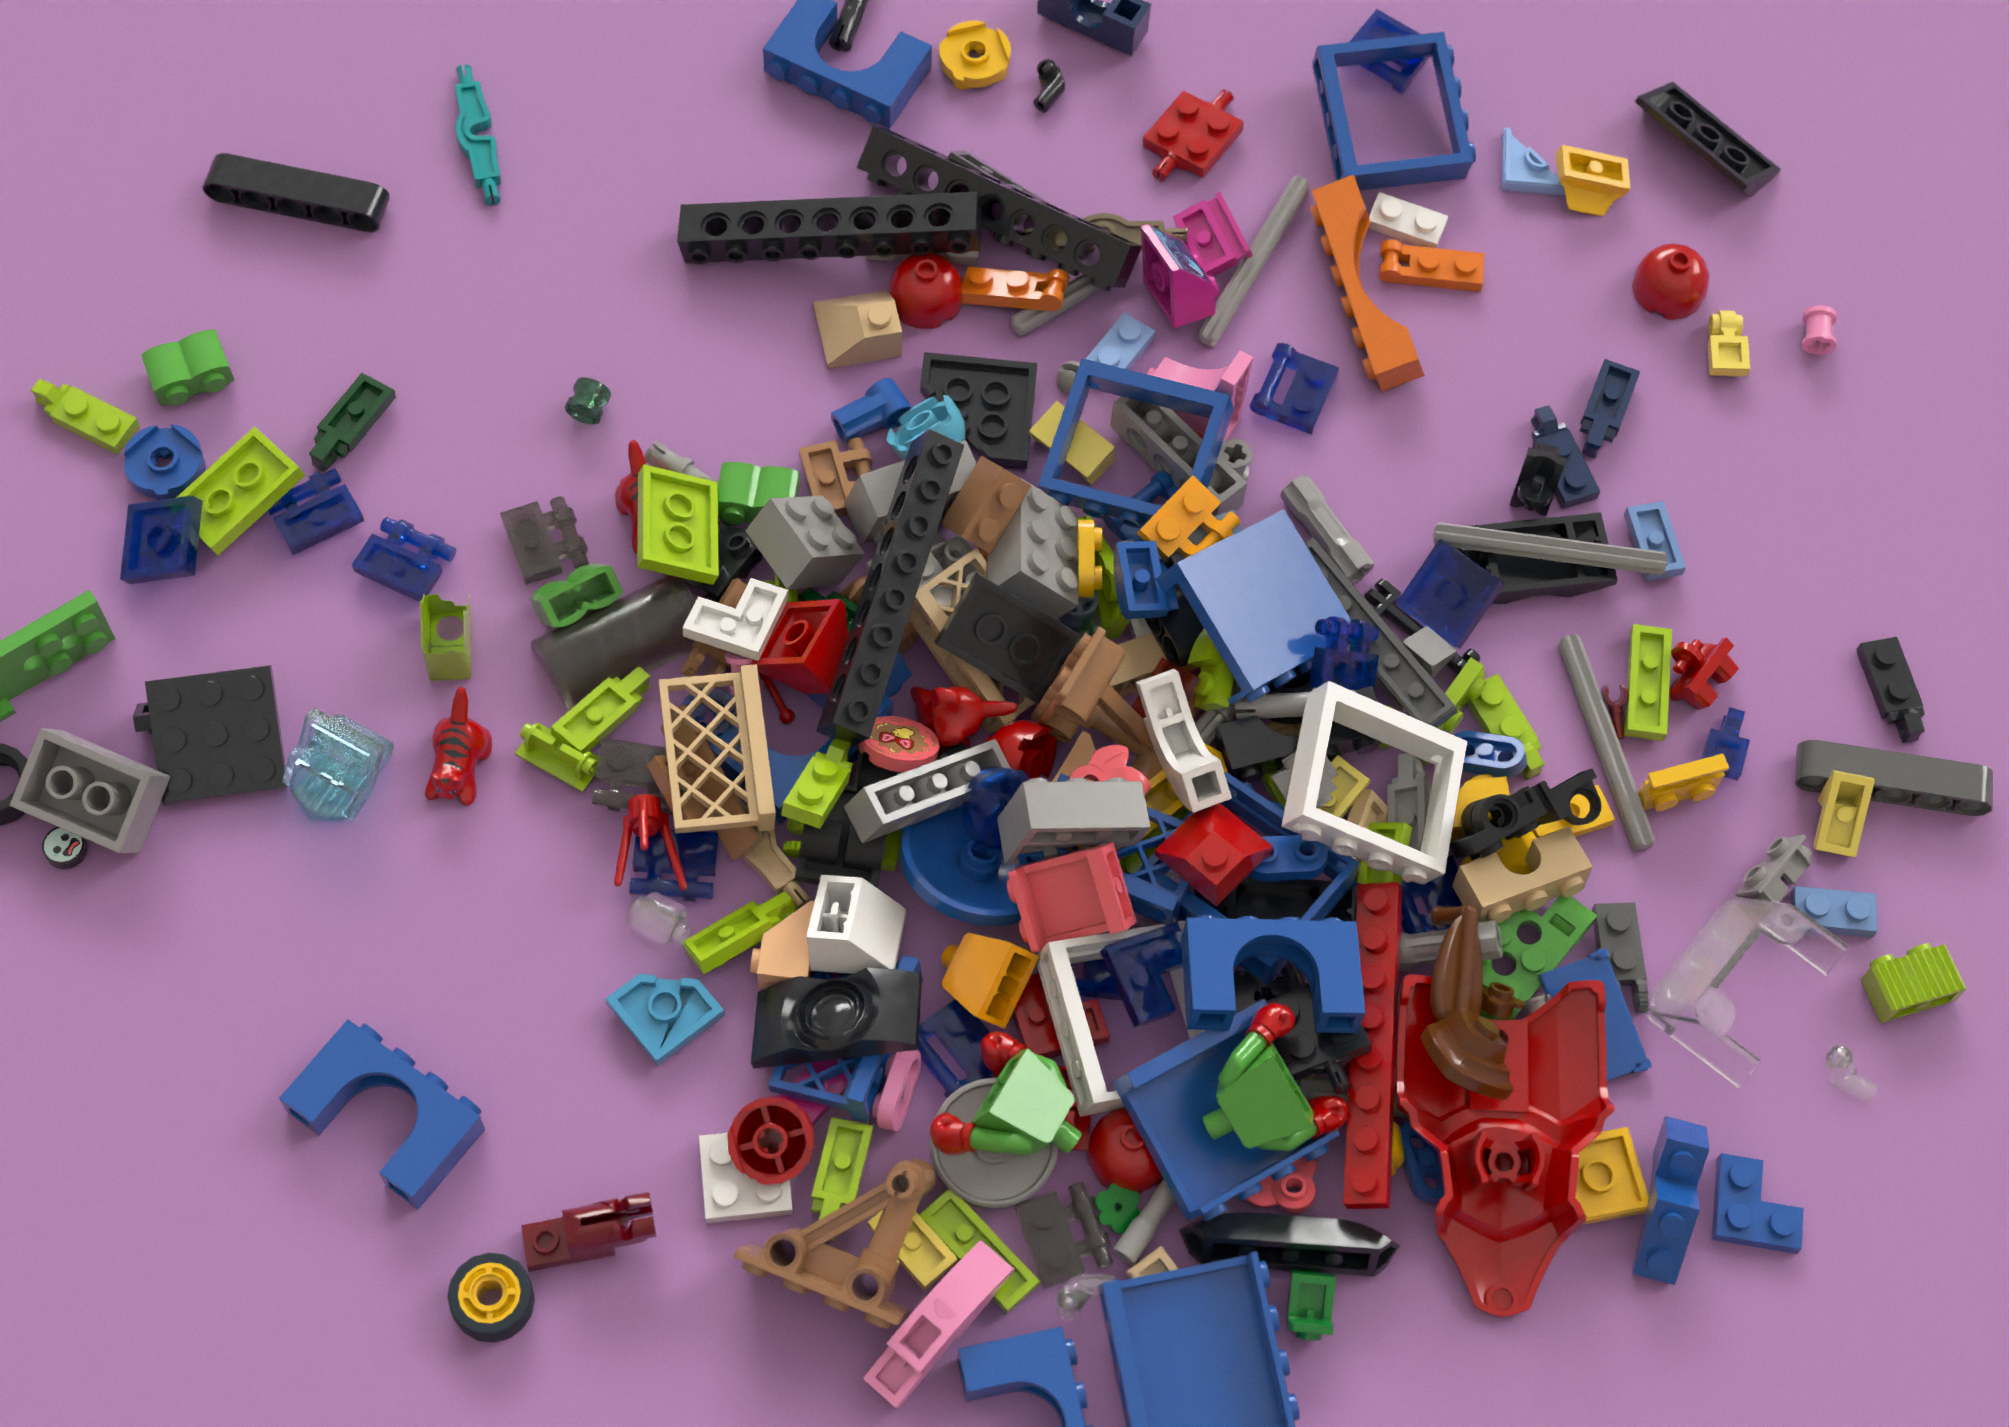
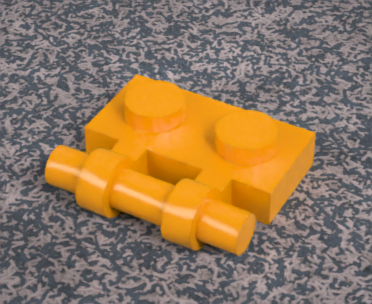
[1137,475,1241,561]

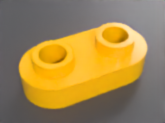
[1077,520,1102,598]

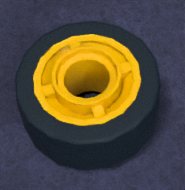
[447,1252,535,1343]

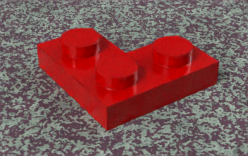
[1012,973,1110,1058]

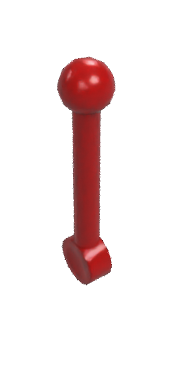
[759,672,795,724]

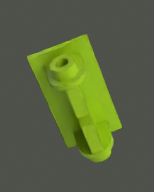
[514,722,605,792]

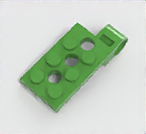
[1480,894,1598,1037]

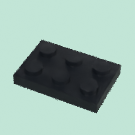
[934,572,1081,704]

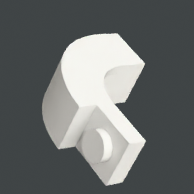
[1136,669,1232,813]

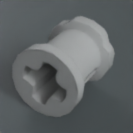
[1219,438,1253,481]

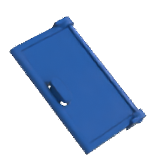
[1538,948,1652,1081]

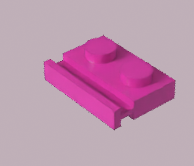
[1172,192,1253,277]

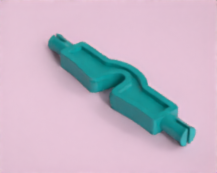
[455,64,501,206]

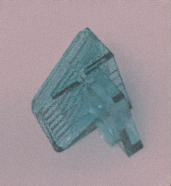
[282,707,394,821]

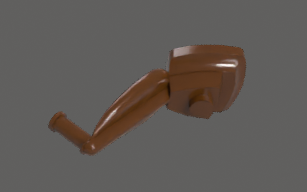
[1420,904,1514,1100]

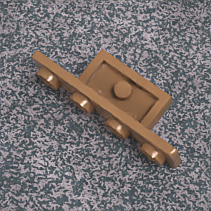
[647,705,759,860]

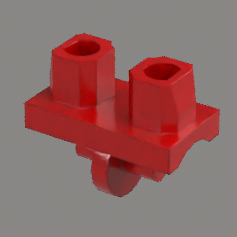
[1669,637,1739,710]

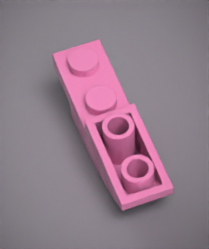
[863,1241,1015,1408]

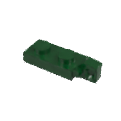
[309,373,396,472]

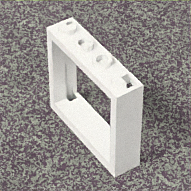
[1282,681,1467,885]
[1036,921,1205,1117]

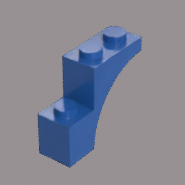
[1632,1116,1710,1285]

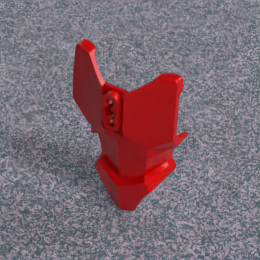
[1395,974,1615,1317]

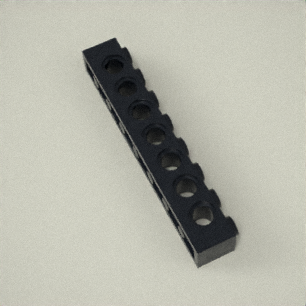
[857,126,1142,292]
[677,192,982,264]
[816,429,965,747]

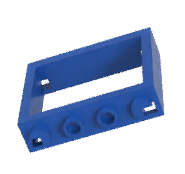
[1312,32,1476,191]
[1038,358,1234,528]
[1137,772,1360,986]

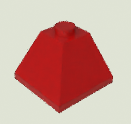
[750,599,848,694]
[1154,803,1273,906]

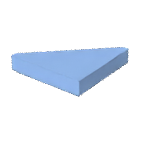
[1501,128,1566,196]

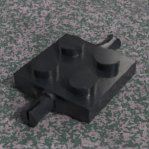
[1266,964,1372,1095]

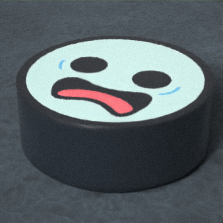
[42,827,87,869]

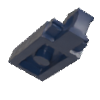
[1580,359,1640,459]
[1531,405,1600,509]

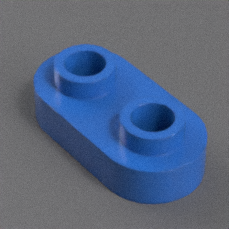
[1454,731,1527,778]
[1248,835,1328,881]
[1400,1120,1444,1204]

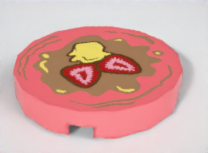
[858,716,940,773]

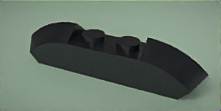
[1179,1212,1400,1277]

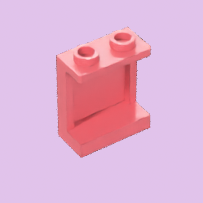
[1007,841,1137,953]

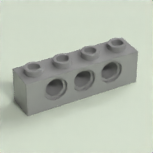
[1110,396,1248,516]
[844,739,1014,843]

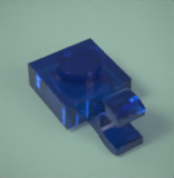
[1701,707,1750,781]

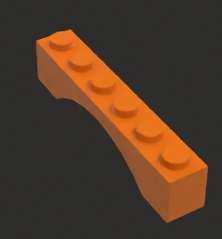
[1310,174,1425,392]

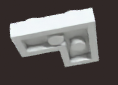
[683,578,788,661]
[699,1133,793,1224]

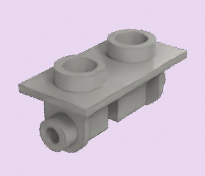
[1735,834,1813,913]

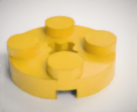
[939,21,1011,90]

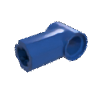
[831,378,912,444]

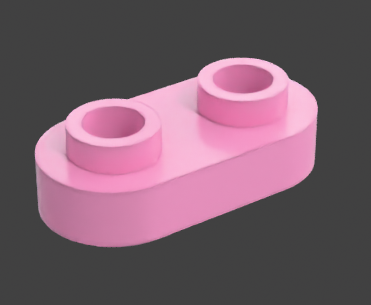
[872,1050,921,1132]

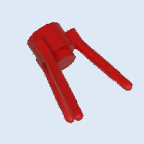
[614,794,687,891]

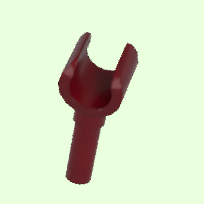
[1601,684,1628,739]

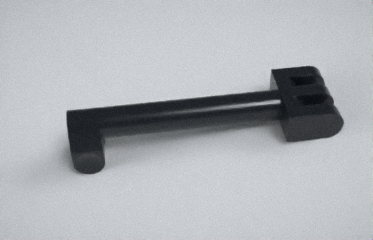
[1365,578,1481,674]

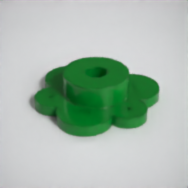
[1094,1183,1140,1234]

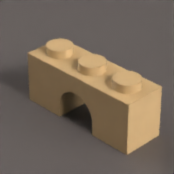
[1452,826,1593,924]

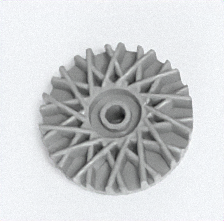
[929,1078,1058,1209]

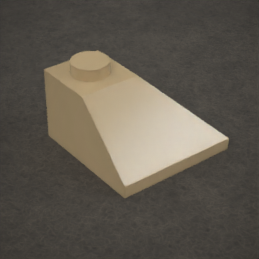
[813,290,902,369]

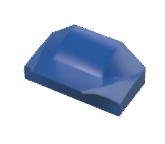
[1114,541,1179,620]

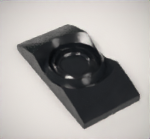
[1452,512,1618,604]
[1194,876,1360,963]
[751,968,922,1069]

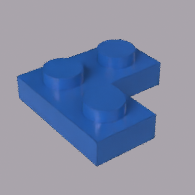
[1712,1153,1804,1254]

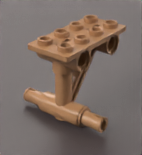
[1030,626,1200,780]
[734,1158,936,1329]

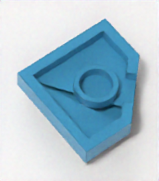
[605,974,725,1066]

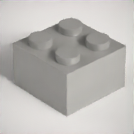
[745,496,865,590]

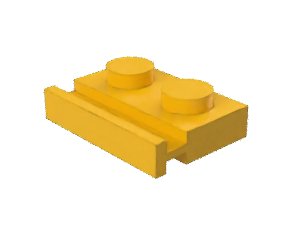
[1638,754,1729,811]

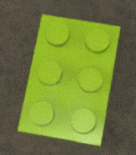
[167,426,306,556]
[637,464,719,585]

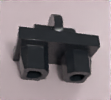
[1509,442,1566,516]

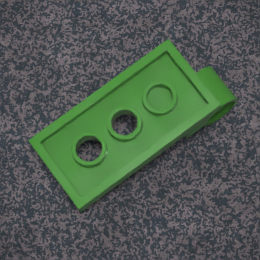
[0,590,116,722]

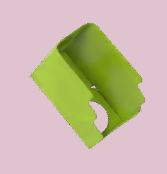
[420,594,471,681]

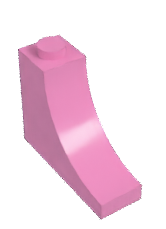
[1147,350,1254,442]

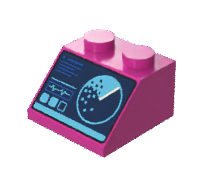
[1141,224,1219,328]

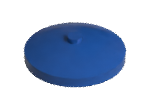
[899,791,1021,926]

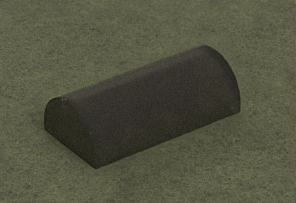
[530,575,696,712]

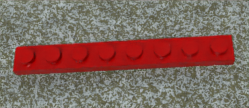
[1343,882,1402,1209]

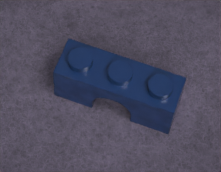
[1037,0,1151,56]

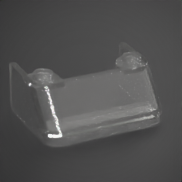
[1646,897,1849,1088]

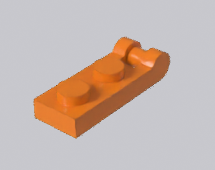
[1379,239,1484,292]
[961,267,1070,311]

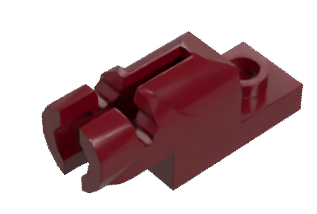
[521,1192,657,1272]

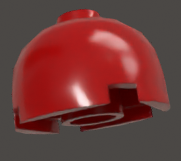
[1632,243,1710,320]
[889,253,962,329]
[984,720,1057,799]
[727,1096,815,1185]
[1087,1107,1164,1194]

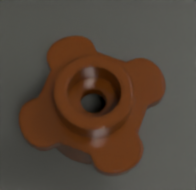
[1481,982,1524,1018]

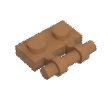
[799,437,873,516]

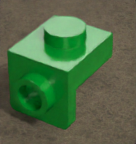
[1286,1270,1336,1341]

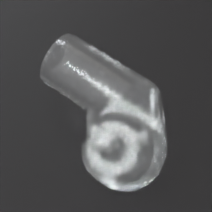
[1056,1273,1115,1320]

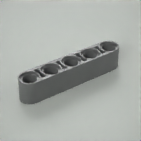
[1795,740,1993,816]

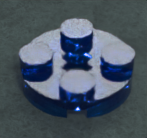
[962,767,1029,850]

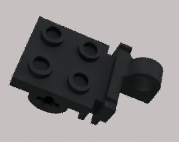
[794,751,897,889]
[1449,768,1602,860]

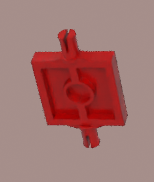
[1143,89,1244,182]

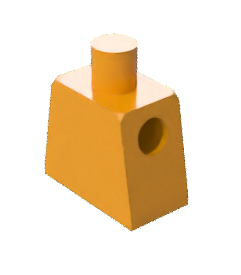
[941,932,1040,1029]

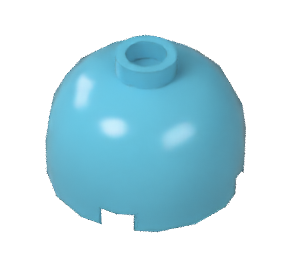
[887,395,966,461]

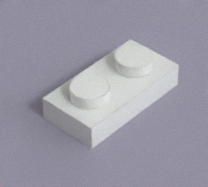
[1368,192,1448,248]

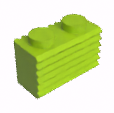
[1861,943,1967,1023]

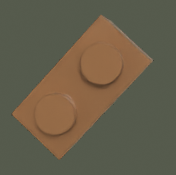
[940,456,1032,554]

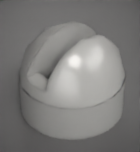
[1057,361,1080,394]

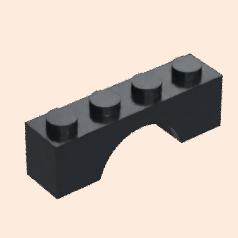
[1214,686,1382,784]

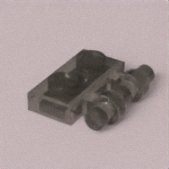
[500,496,589,585]
[592,738,673,815]
[1015,1182,1114,1289]

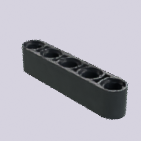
[203,153,390,232]

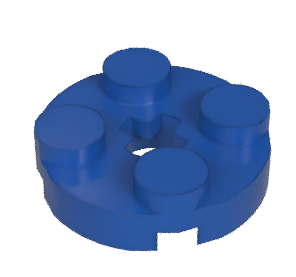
[124,424,206,503]

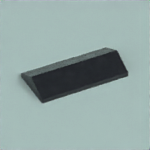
[1635,82,1781,197]

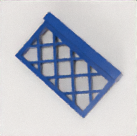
[1019,773,1190,928]
[768,955,923,1123]

